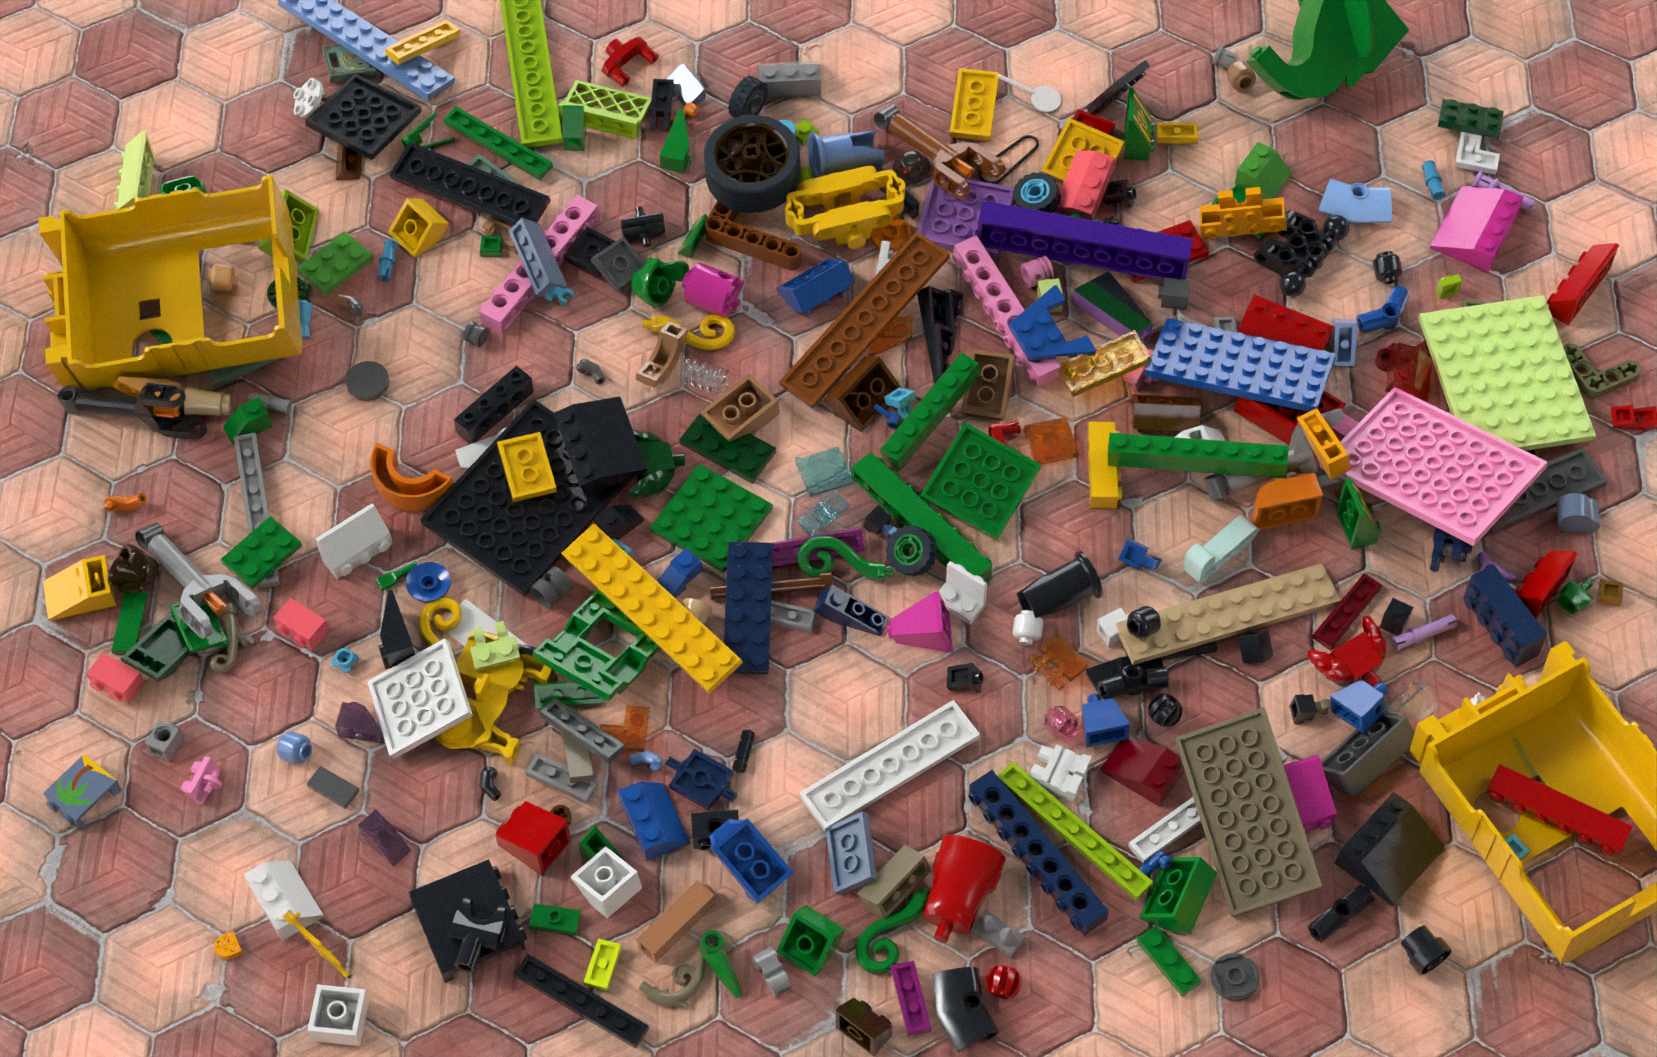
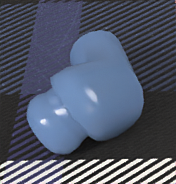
[629,751,663,771]

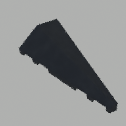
[917,286,963,384]

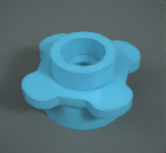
[331,648,359,673]

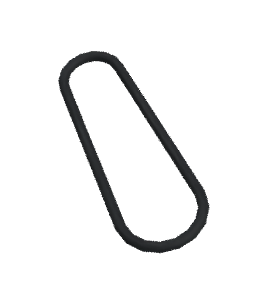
[978,135,1039,184]

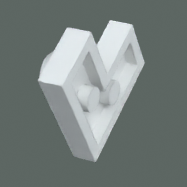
[1454,132,1500,175]

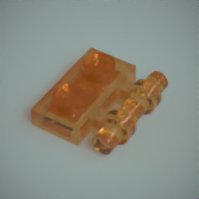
[1028,634,1088,691]

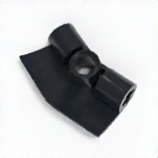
[1086,656,1169,700]
[932,967,999,1052]

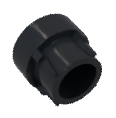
[1401,925,1452,976]

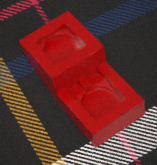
[1611,404,1657,430]

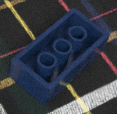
[1463,564,1547,668]

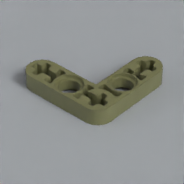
[1563,343,1641,398]

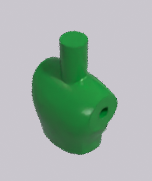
[1557,579,1593,614]

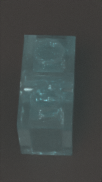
[797,489,850,536]

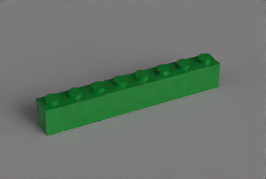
[1108,433,1289,478]
[851,452,993,581]

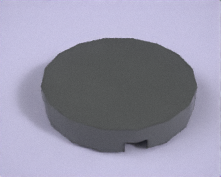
[345,361,390,401]
[1210,953,1260,1001]

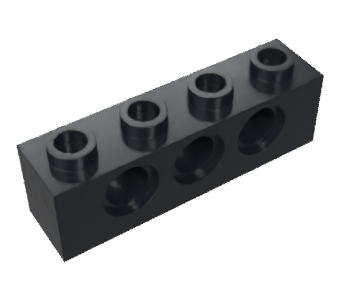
[454,365,534,444]

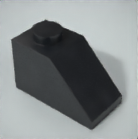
[594,505,644,540]

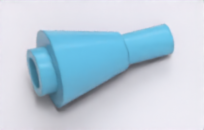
[299,300,313,339]

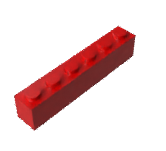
[1486,763,1633,856]

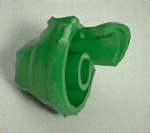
[631,257,689,308]

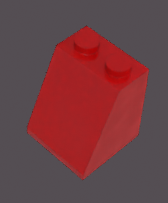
[495,801,571,876]

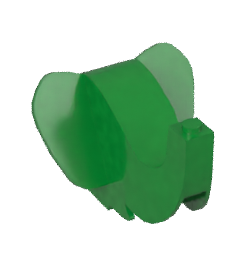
[1246,0,1409,100]

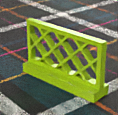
[559,80,651,139]

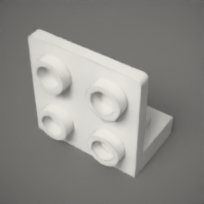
[939,561,987,625]

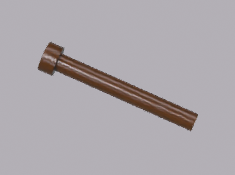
[710,571,832,600]

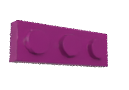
[890,961,931,1037]

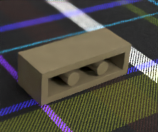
[857,845,932,920]

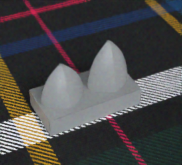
[972,910,1025,958]

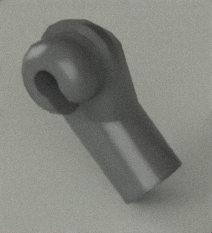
[576,359,606,384]

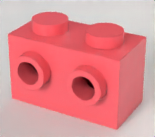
[273,598,329,651]
[86,653,144,704]

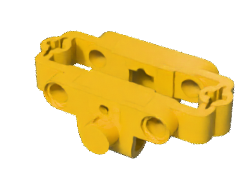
[785,166,905,249]

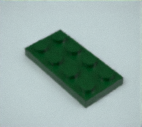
[679,408,776,484]

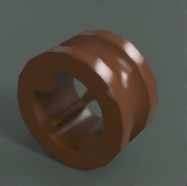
[550,805,572,826]

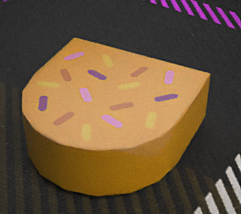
[214,931,243,960]

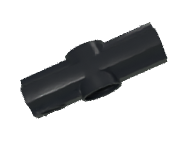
[1308,884,1374,943]

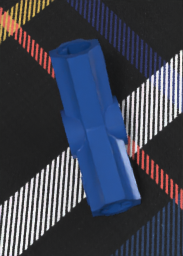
[1356,286,1410,334]

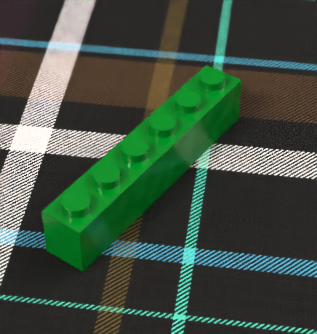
[880,352,981,471]

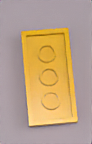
[949,68,999,141]

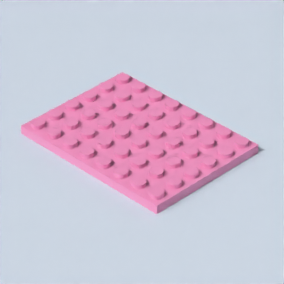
[1320,387,1547,546]

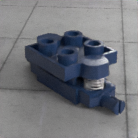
[1429,527,1473,572]

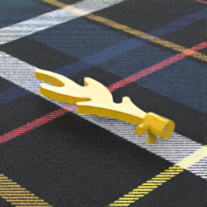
[282,910,350,979]

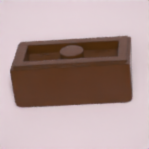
[336,144,361,180]

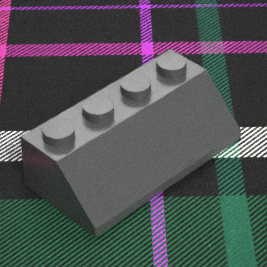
[1321,713,1415,797]

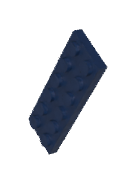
[724,541,773,674]

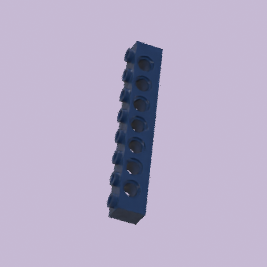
[968,770,1109,936]

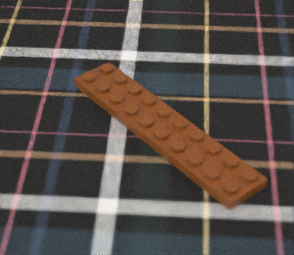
[779,231,950,409]

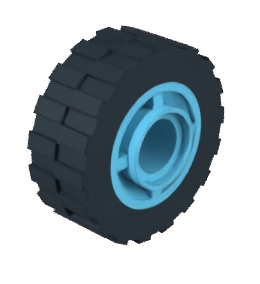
[1013,172,1061,213]

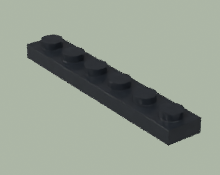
[514,954,649,1049]

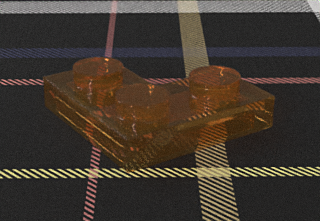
[600,705,650,752]

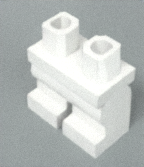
[1029,744,1092,804]

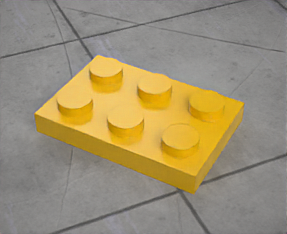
[497,432,557,502]

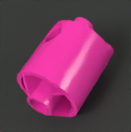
[682,263,744,318]

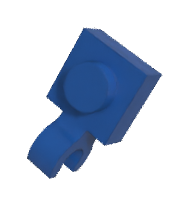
[1118,538,1161,570]

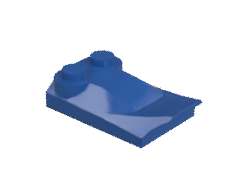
[709,818,794,904]

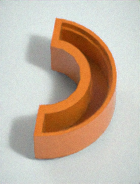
[370,443,454,511]

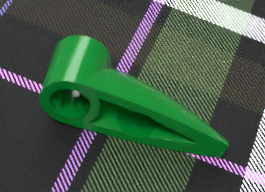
[699,930,743,998]

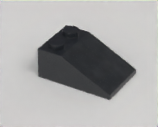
[378,590,415,669]

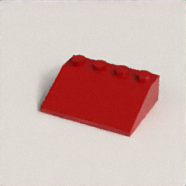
[1234,391,1346,447]

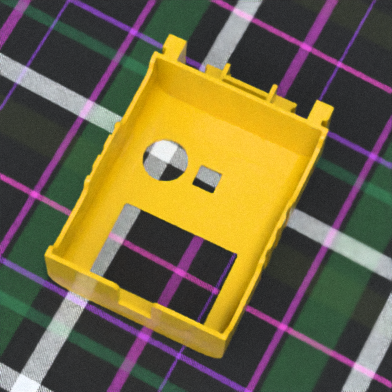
[39,175,303,391]
[1410,640,1657,964]

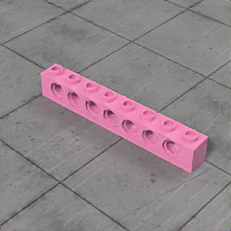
[479,195,599,334]
[952,235,1061,388]

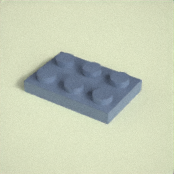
[826,812,877,895]

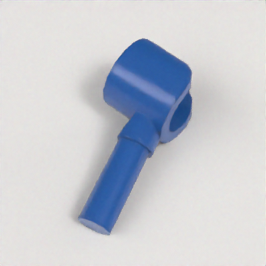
[874,404,901,430]

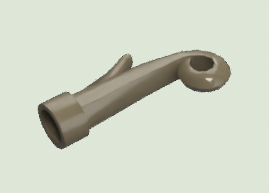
[210,603,248,673]

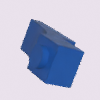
[657,548,703,598]

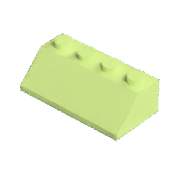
[114,131,155,210]

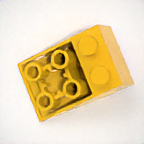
[43,555,117,621]

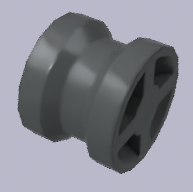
[463,321,489,347]

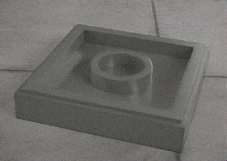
[590,236,646,292]

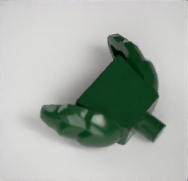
[628,430,685,499]

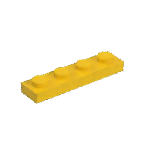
[385,20,460,65]

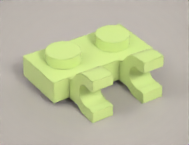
[470,621,521,671]

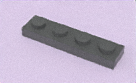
[540,699,624,764]

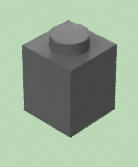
[1158,278,1190,310]

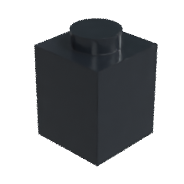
[1380,598,1414,636]

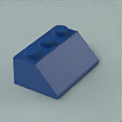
[776,258,855,314]
[618,782,690,861]

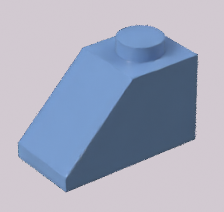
[1331,318,1357,366]

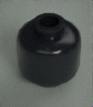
[1373,251,1402,284]
[1127,606,1161,639]

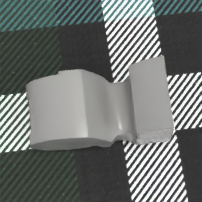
[752,947,792,997]

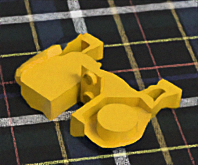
[434,632,557,766]

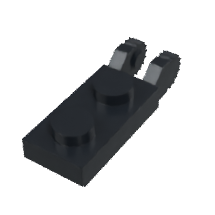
[650,79,674,130]

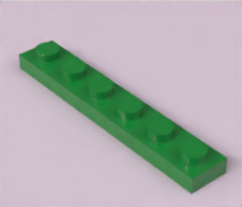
[443,106,553,180]

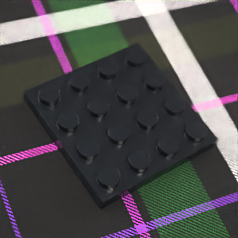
[305,73,421,160]

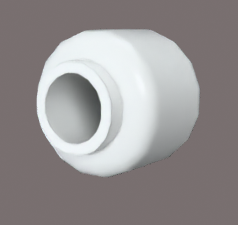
[1012,610,1044,645]

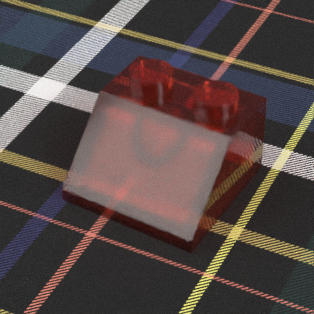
[1385,343,1433,402]

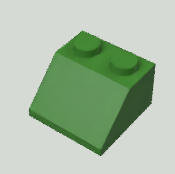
[1235,142,1292,199]

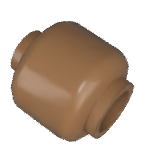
[1227,61,1256,91]

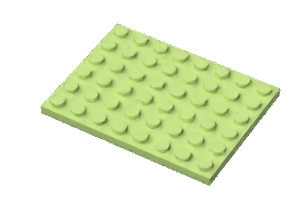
[1418,295,1596,451]

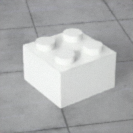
[307,984,370,1046]

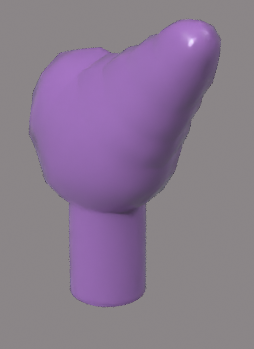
[1477,551,1516,581]

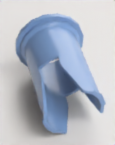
[807,130,884,178]

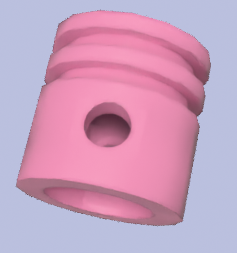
[1020,256,1054,288]

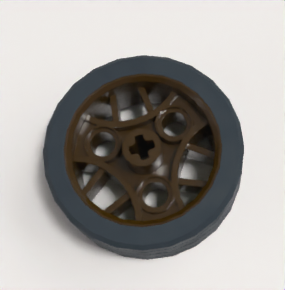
[704,115,801,213]

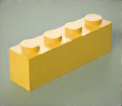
[1087,422,1122,508]

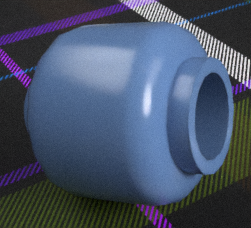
[277,732,313,764]

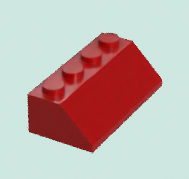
[1547,243,1620,326]
[1238,294,1334,351]

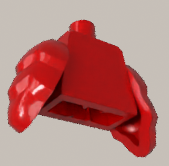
[1307,616,1386,687]

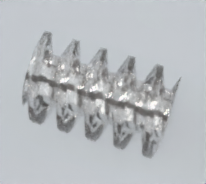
[681,357,729,395]

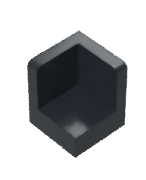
[1238,629,1273,663]

